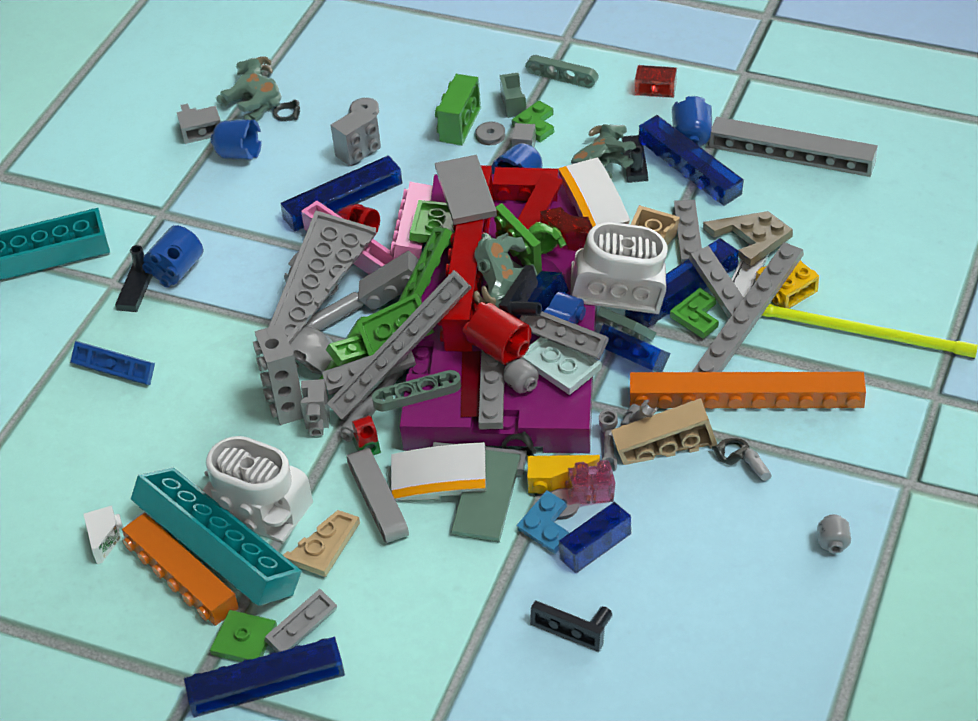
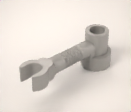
[620,400,658,426]
[599,409,618,471]

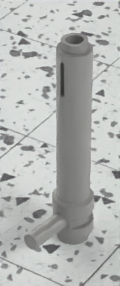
[295,292,364,368]
[340,369,407,442]

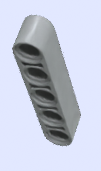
[346,448,409,543]

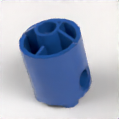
[142,225,204,287]

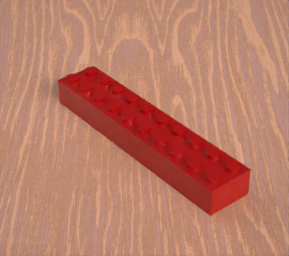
[438,165,494,352]

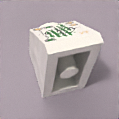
[83,506,123,564]

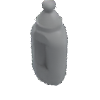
[741,445,772,481]

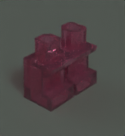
[564,460,616,505]

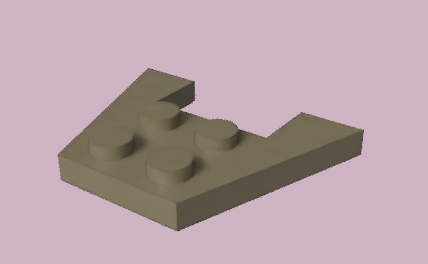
[703,211,793,267]

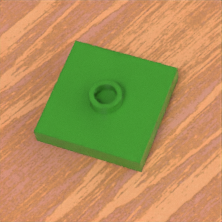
[210,610,277,666]

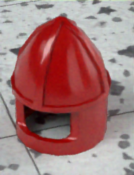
[337,204,380,235]

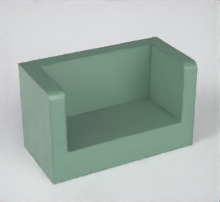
[499,72,526,118]

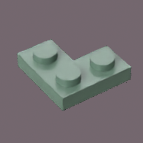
[597,307,657,341]

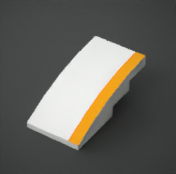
[558,157,630,233]
[391,442,486,501]

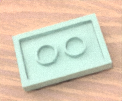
[520,337,602,395]

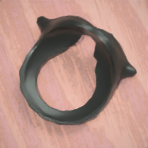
[273,99,300,121]
[502,432,536,456]
[711,438,750,465]

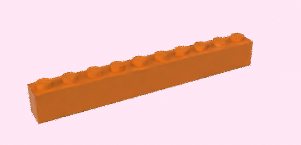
[630,372,866,409]

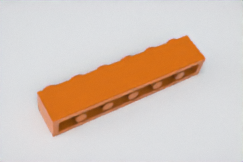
[122,512,239,626]

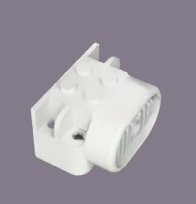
[570,222,668,314]
[203,436,313,543]

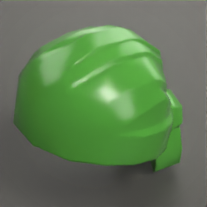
[528,222,566,254]

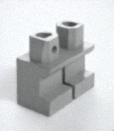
[301,379,330,436]

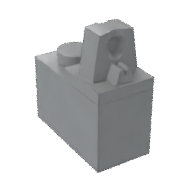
[177,104,221,144]

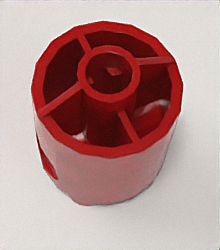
[463,302,531,365]

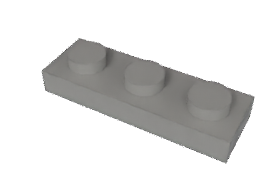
[264,589,337,657]

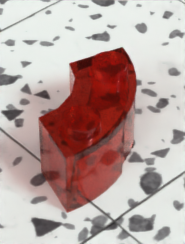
[540,207,593,251]

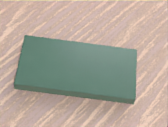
[452,449,521,542]

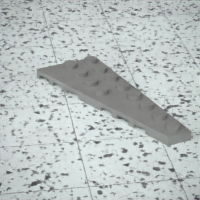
[269,210,376,344]

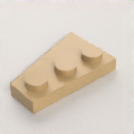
[283,510,360,577]

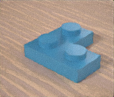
[516,490,571,554]

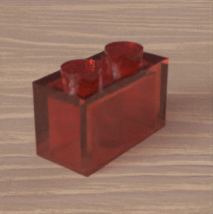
[635,65,677,98]

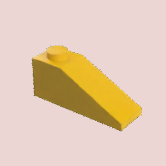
[527,455,600,494]

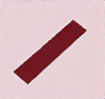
[461,351,480,417]

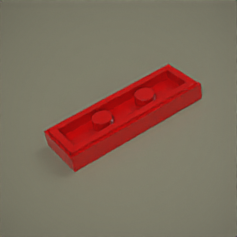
[518,172,563,229]

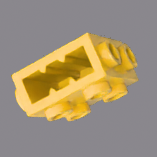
[756,260,819,309]

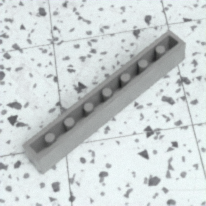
[709,117,878,177]

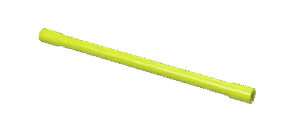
[761,304,978,358]

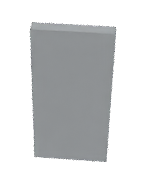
[435,155,497,225]

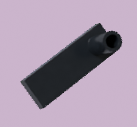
[621,135,648,183]
[115,245,153,312]
[499,265,542,317]
[530,600,613,652]

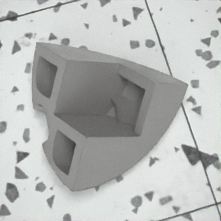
[290,326,332,375]

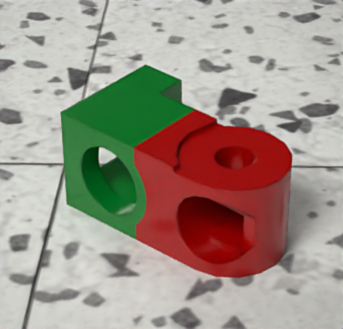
[352,415,381,456]

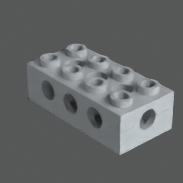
[253,324,304,425]

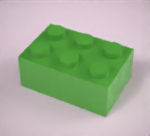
[435,74,481,145]

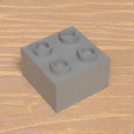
[330,106,381,167]

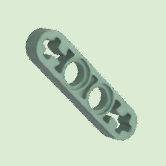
[525,55,599,88]
[372,370,461,412]

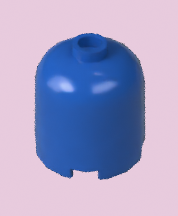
[672,96,712,148]
[211,120,262,160]
[491,143,543,174]

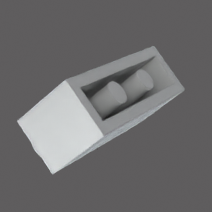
[359,250,419,311]

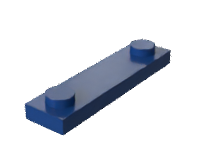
[70,341,155,385]

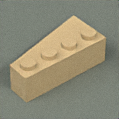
[630,205,680,245]
[611,398,717,465]

